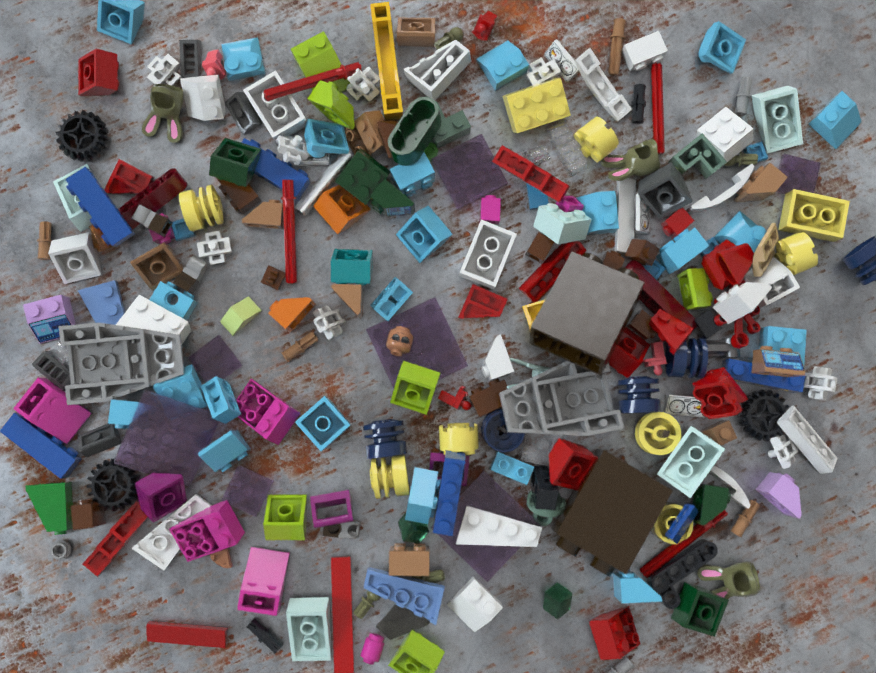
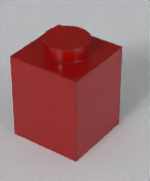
[661,207,694,239]

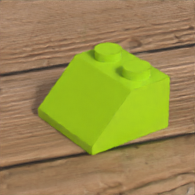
[307,80,355,130]
[677,268,713,311]
[390,361,440,415]
[263,495,307,540]
[388,630,445,673]

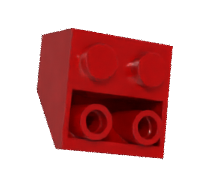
[589,606,640,660]

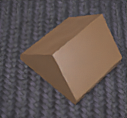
[397,17,435,47]
[130,243,184,291]
[331,284,364,319]

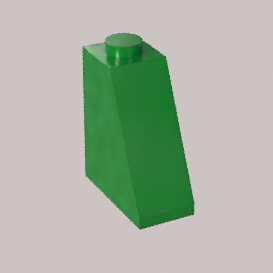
[25,482,73,535]

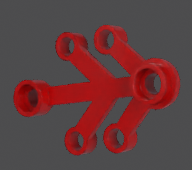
[714,280,760,349]

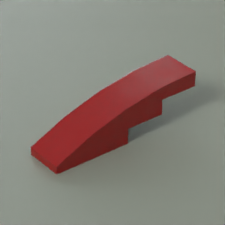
[492,145,570,203]
[82,501,148,577]

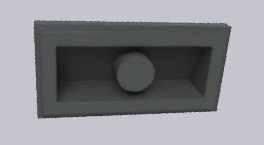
[225,92,262,134]
[78,423,122,457]

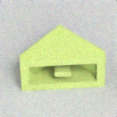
[220,296,262,336]

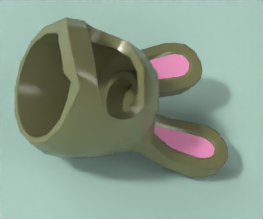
[142,84,184,143]
[600,139,660,181]
[697,561,760,599]

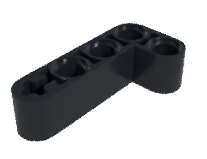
[647,539,718,609]

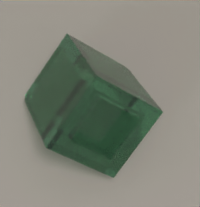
[398,513,429,543]
[543,582,573,619]

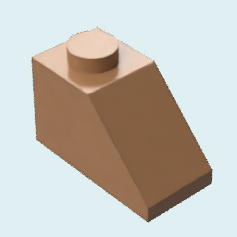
[242,200,284,230]
[700,420,737,446]

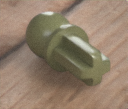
[434,27,464,50]
[725,152,758,167]
[412,569,445,583]
[353,590,381,619]

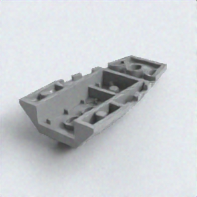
[59,323,185,405]
[499,361,624,437]

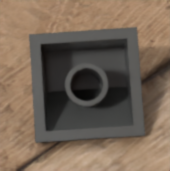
[638,162,693,219]

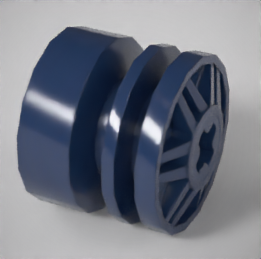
[842,235,876,286]
[665,338,708,379]
[618,376,661,414]
[481,409,525,452]
[363,419,407,459]

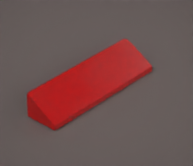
[519,241,587,303]
[146,621,228,648]

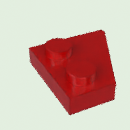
[104,159,155,194]
[458,284,508,319]
[649,309,694,354]

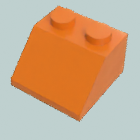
[313,185,371,234]
[268,297,316,332]

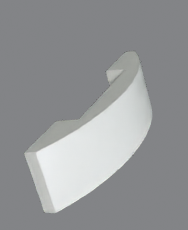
[575,48,632,121]
[686,164,754,213]
[709,466,751,509]

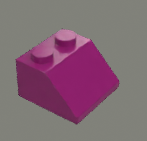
[135,473,187,523]

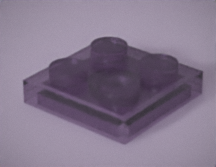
[776,154,821,194]
[188,335,243,382]
[221,465,274,517]

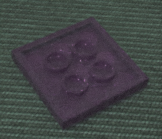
[431,134,508,210]

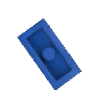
[665,503,698,544]

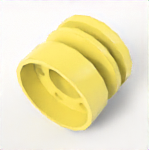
[179,184,224,232]
[370,454,409,499]

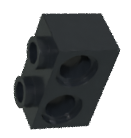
[530,465,559,510]

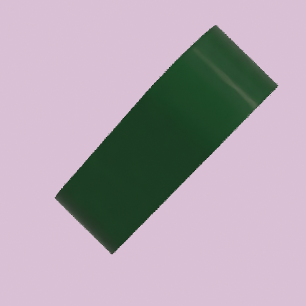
[388,97,442,166]

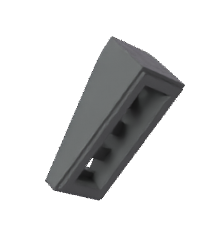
[179,40,202,78]
[32,351,71,391]

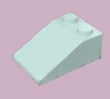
[751,86,803,154]
[53,164,94,232]
[657,426,726,498]
[286,597,332,661]

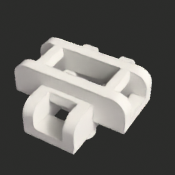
[147,54,182,86]
[526,57,561,86]
[346,67,380,102]
[276,135,310,166]
[197,231,232,266]
[312,305,346,340]
[803,366,838,401]
[768,434,799,469]

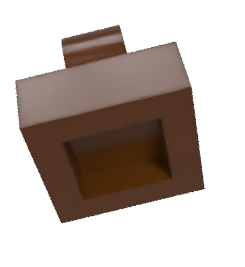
[261,265,286,291]

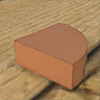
[209,548,232,568]

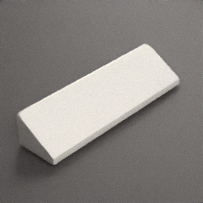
[294,153,352,216]
[614,178,636,254]
[777,406,838,474]

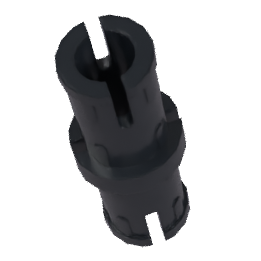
[631,84,646,124]
[246,618,283,654]

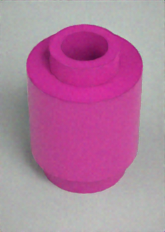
[360,633,385,665]

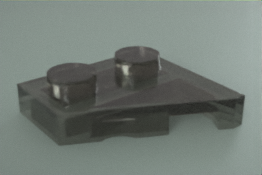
[376,603,430,640]

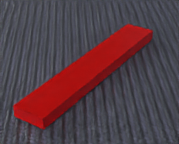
[331,556,354,673]

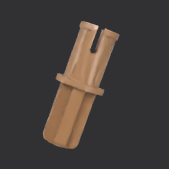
[37,221,53,260]
[281,332,318,362]
[730,500,760,537]

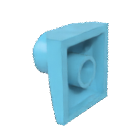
[699,21,746,74]
[221,37,266,81]
[304,119,349,158]
[714,211,767,252]

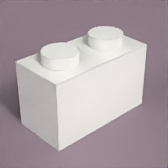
[621,31,668,71]

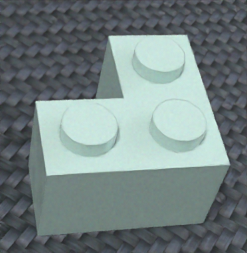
[533,203,592,244]

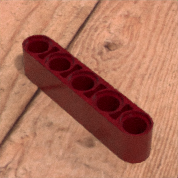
[118,168,188,230]
[624,260,697,332]

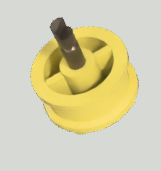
[635,412,681,455]

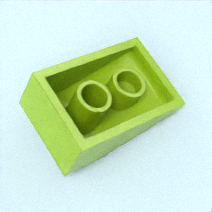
[291,31,350,93]

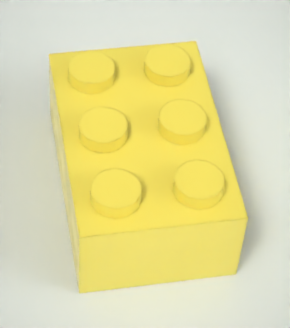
[502,78,571,133]
[779,189,850,242]

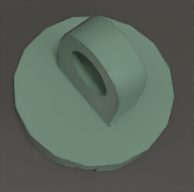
[527,491,566,526]

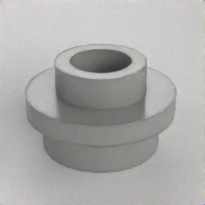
[51,540,71,560]

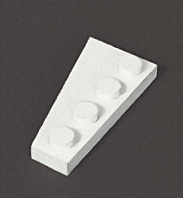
[131,494,212,570]
[456,505,542,547]

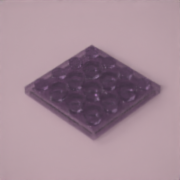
[366,297,468,388]
[114,390,219,487]
[431,471,540,582]

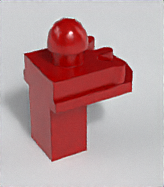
[472,11,497,40]
[438,385,472,410]

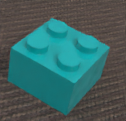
[331,249,373,286]

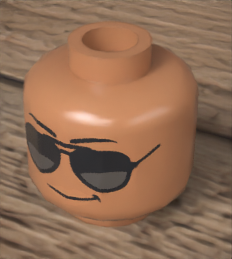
[386,326,413,357]

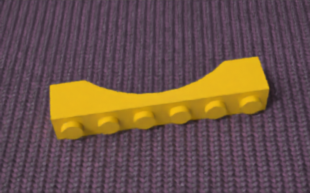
[370,2,403,121]

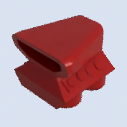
[701,239,754,290]
[692,367,748,419]

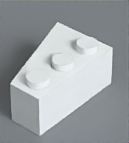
[404,40,471,100]
[116,295,191,344]

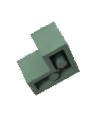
[432,102,471,149]
[668,133,727,179]

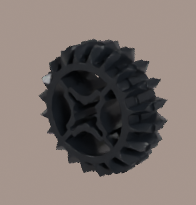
[55,110,109,162]
[737,389,790,441]
[86,458,140,512]

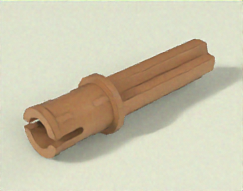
[608,18,626,75]

